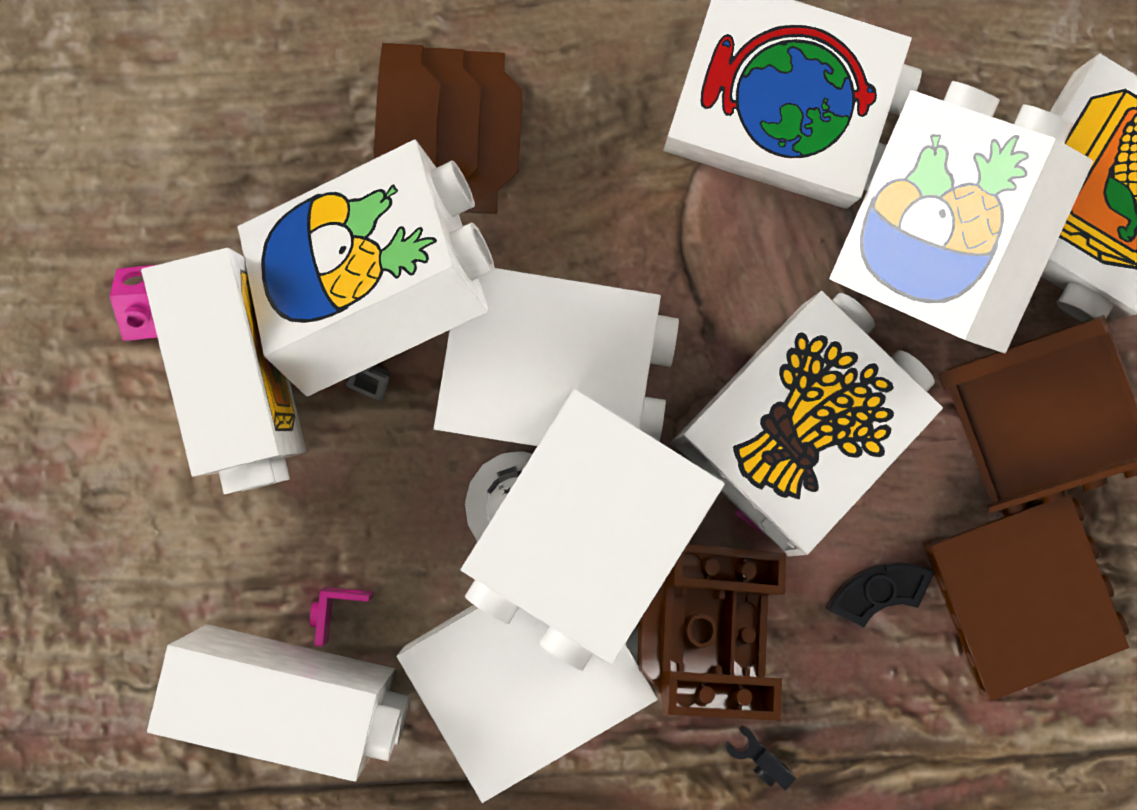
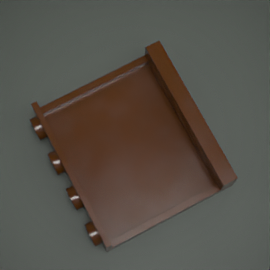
[938,315,1137,516]
[922,493,1130,701]

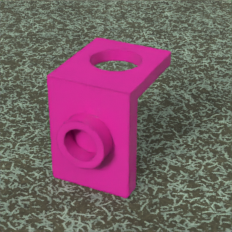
[109,265,157,341]
[310,587,374,647]

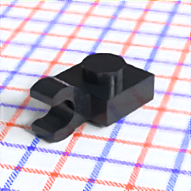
[725,725,797,791]

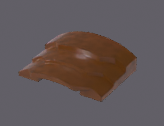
[374,43,523,214]
[638,544,787,721]

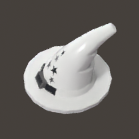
[465,451,533,542]

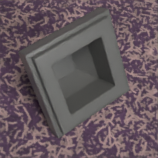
[345,363,391,402]

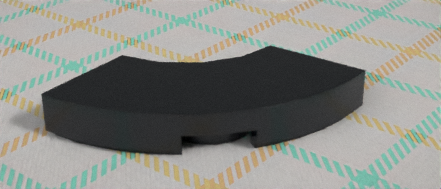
[825,562,935,627]

